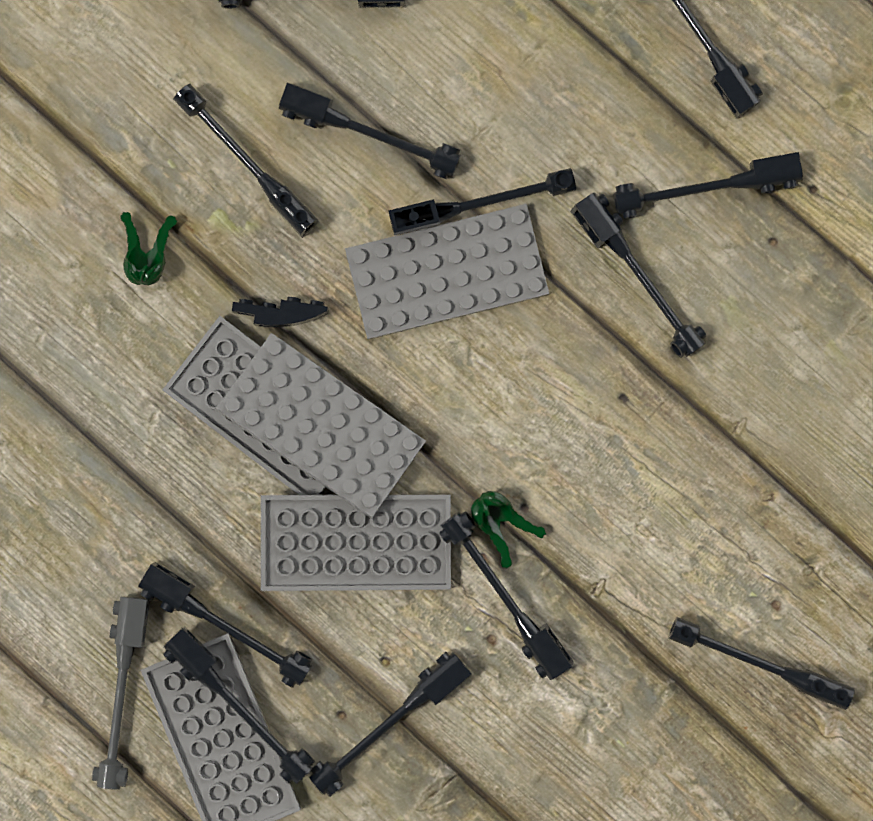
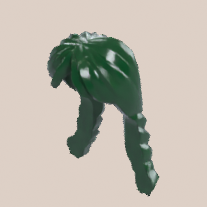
[120,212,177,286]
[471,491,546,569]

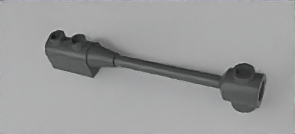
[92,596,150,790]

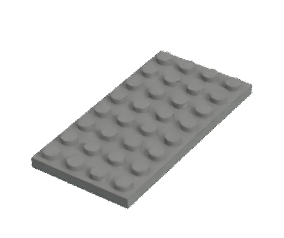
[345,204,549,340]
[162,316,325,495]
[216,333,426,519]
[261,495,451,591]
[141,634,301,821]

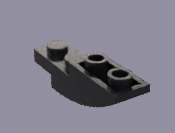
[232,297,329,327]

